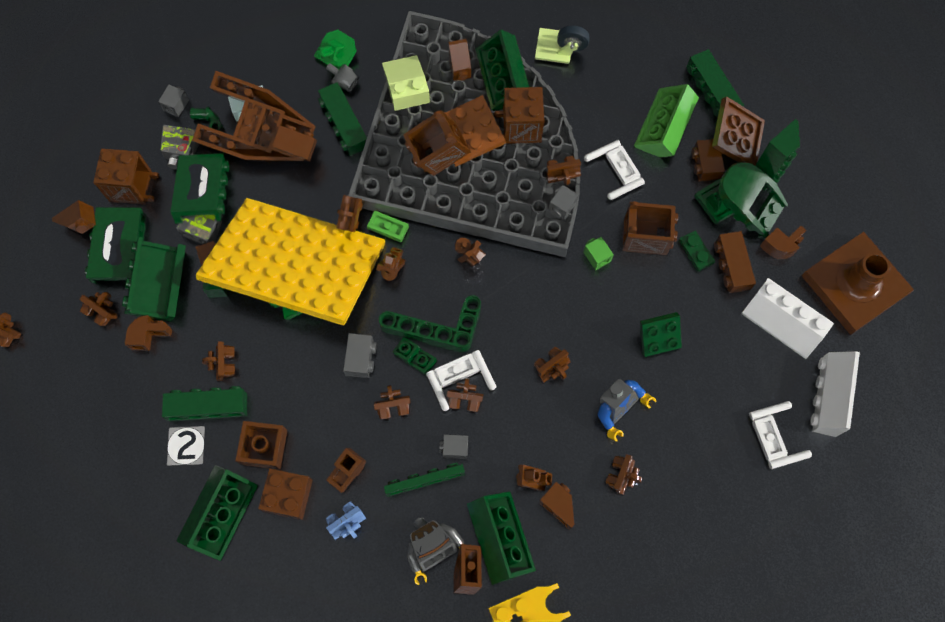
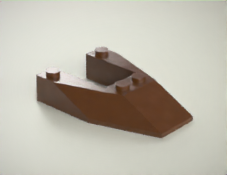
[192,71,316,161]

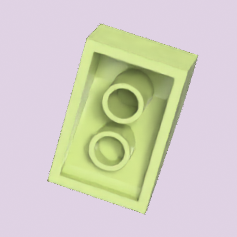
[382,55,430,111]

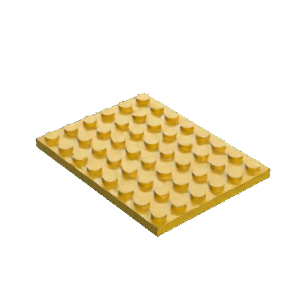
[196,198,385,326]

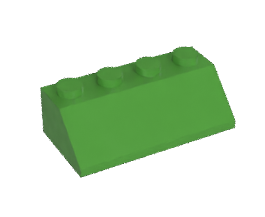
[634,84,699,157]

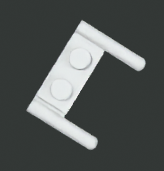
[584,140,645,200]
[426,350,496,411]
[749,401,812,469]

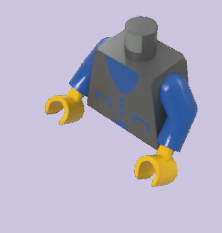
[598,379,656,441]

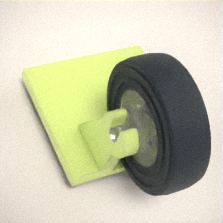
[535,26,589,64]

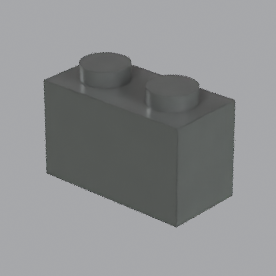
[343,333,376,378]

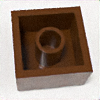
[235,421,287,470]
[258,468,313,520]

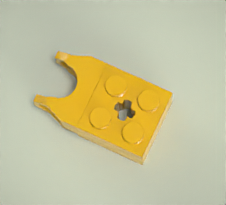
[488,583,571,622]

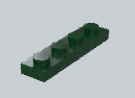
[384,463,465,497]

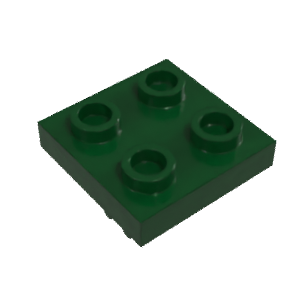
[694,178,734,225]
[640,312,682,357]

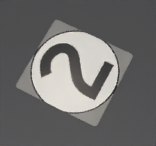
[167,426,205,466]

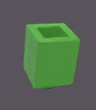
[583,237,614,270]

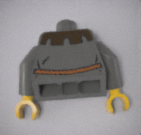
[407,518,464,585]

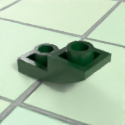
[393,337,437,376]

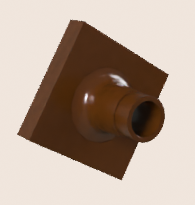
[802,232,914,335]

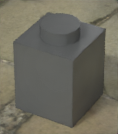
[158,85,189,117]
[549,185,579,220]
[439,435,468,459]

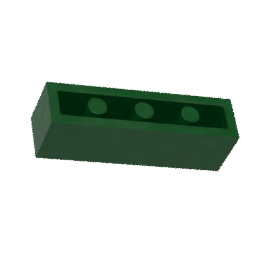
[687,49,744,117]
[317,82,367,156]
[162,386,247,421]

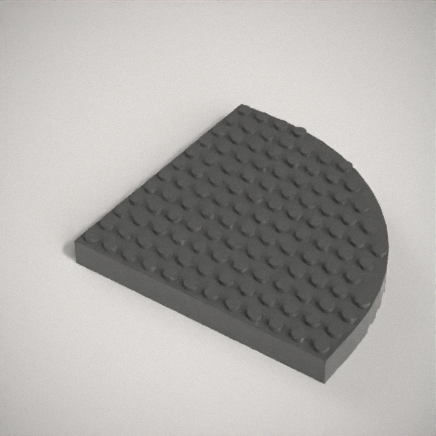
[348,11,580,257]

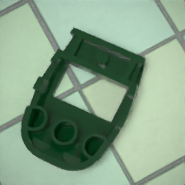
[719,163,788,239]

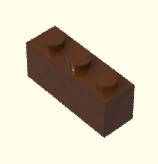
[714,231,756,293]

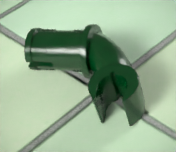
[190,107,224,132]

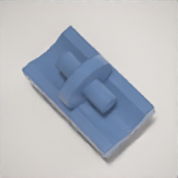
[326,502,366,540]

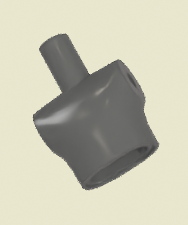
[326,63,359,92]

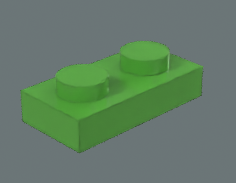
[367,211,409,242]

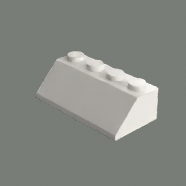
[741,278,834,359]
[811,351,860,437]

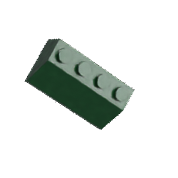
[476,29,529,111]
[755,119,800,191]
[176,465,258,561]
[467,492,536,585]

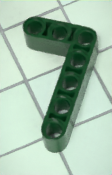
[379,295,481,353]

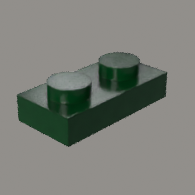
[679,230,715,272]

